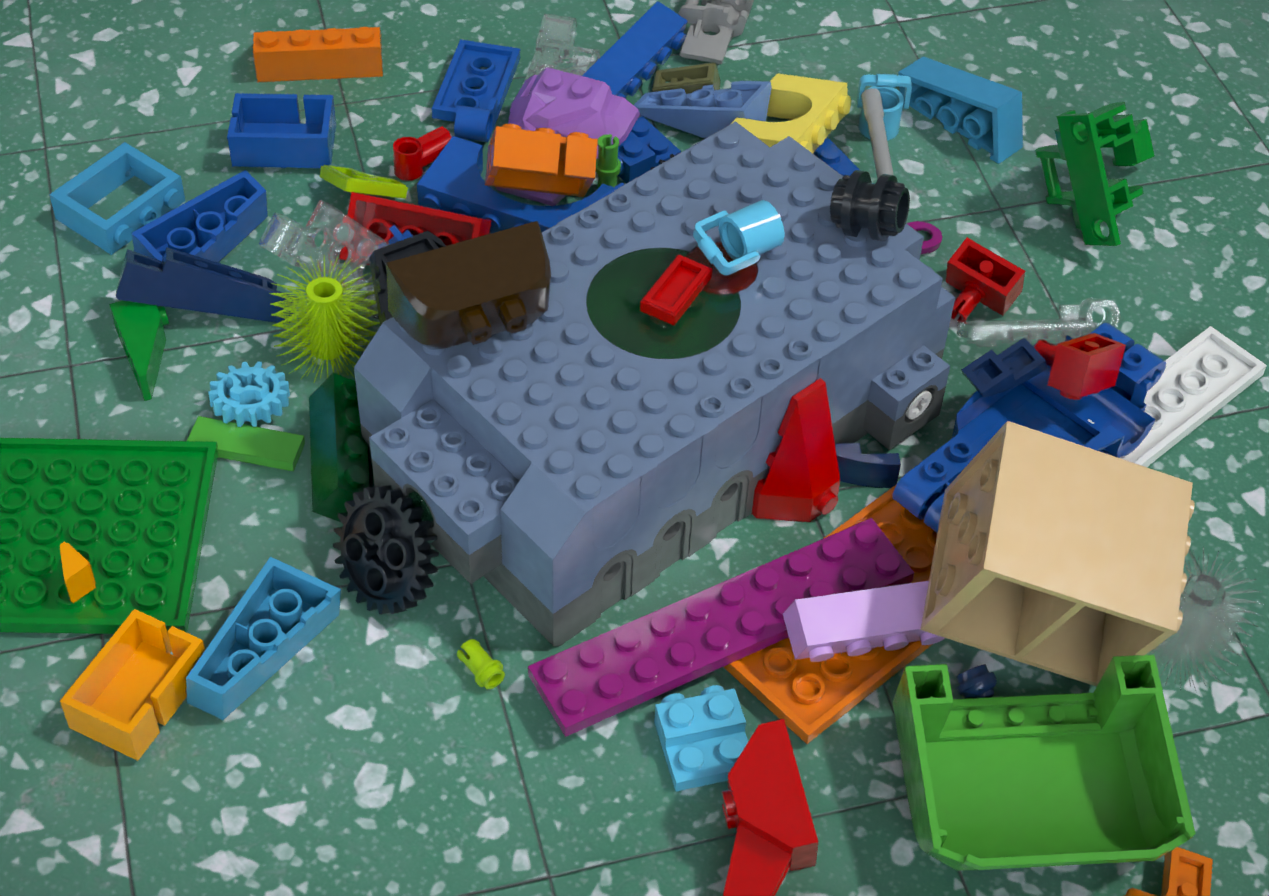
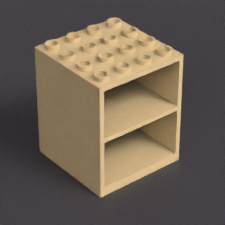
[920,421,1195,686]

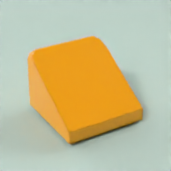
[60,541,96,603]

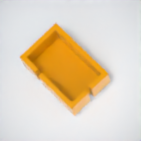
[60,609,205,761]

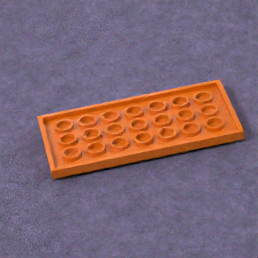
[723,484,937,744]

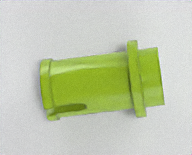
[457,639,505,689]

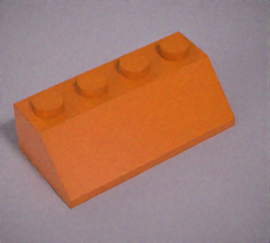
[253,27,383,82]

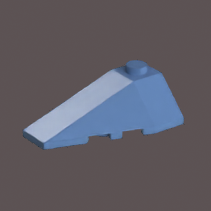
[634,81,772,139]

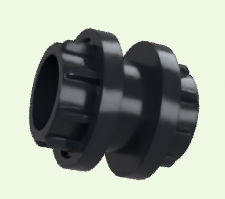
[830,170,910,241]

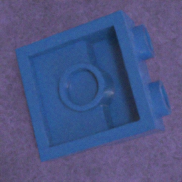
[617,116,681,184]

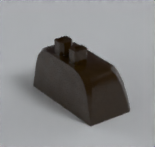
[386,221,551,349]

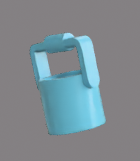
[857,74,912,141]
[693,200,785,275]

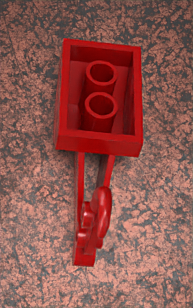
[721,719,819,896]

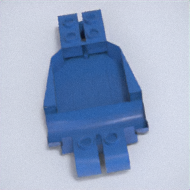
[892,323,1166,533]

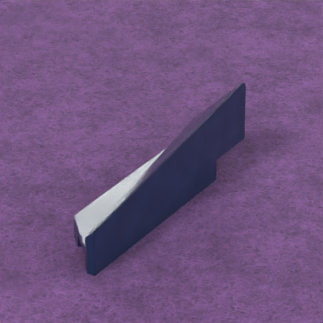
[116,247,299,324]

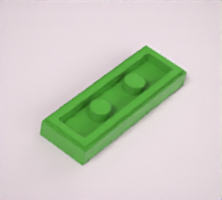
[187,416,305,472]

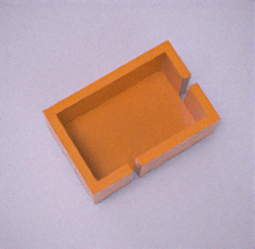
[485,124,598,197]

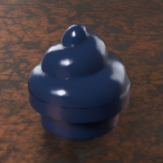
[956,664,997,699]

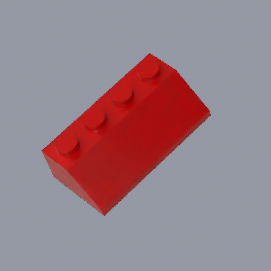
[339,192,491,265]

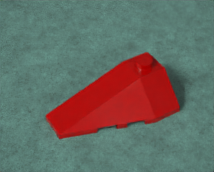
[752,378,840,522]

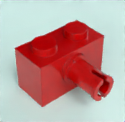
[946,237,1025,323]
[1034,333,1126,400]

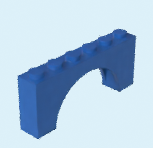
[417,136,614,233]

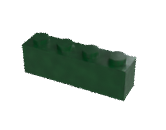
[309,372,370,523]

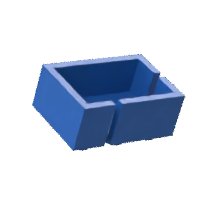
[227,93,336,168]

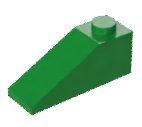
[109,300,169,401]

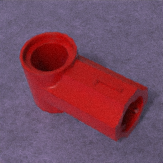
[393,126,452,181]

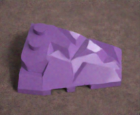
[496,67,640,206]

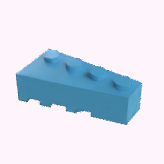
[898,56,1023,164]
[186,557,341,720]

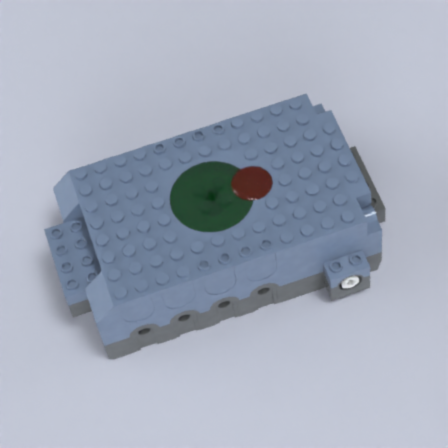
[354,122,955,646]

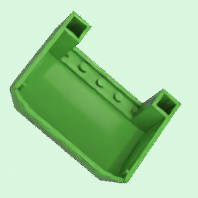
[893,655,1196,871]

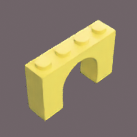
[731,73,851,153]

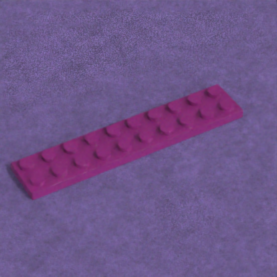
[528,518,914,737]

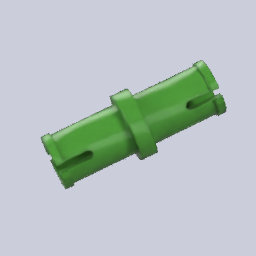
[595,134,621,189]

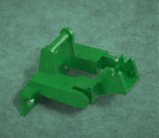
[1035,102,1154,246]

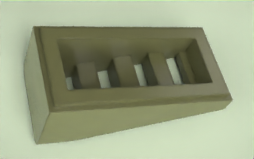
[652,63,721,94]

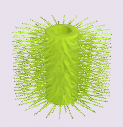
[269,255,380,382]

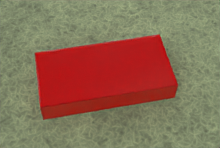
[640,254,712,326]

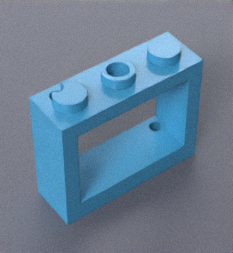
[49,142,186,255]

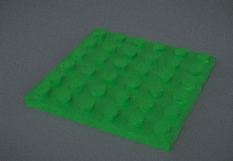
[0,438,218,634]

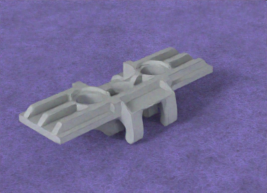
[678,0,754,65]

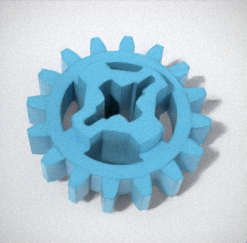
[208,362,290,427]

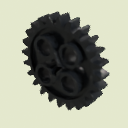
[333,485,439,615]

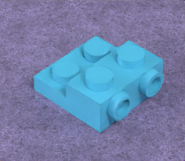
[654,685,748,791]

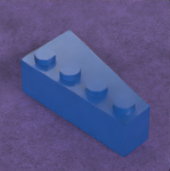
[132,170,268,263]

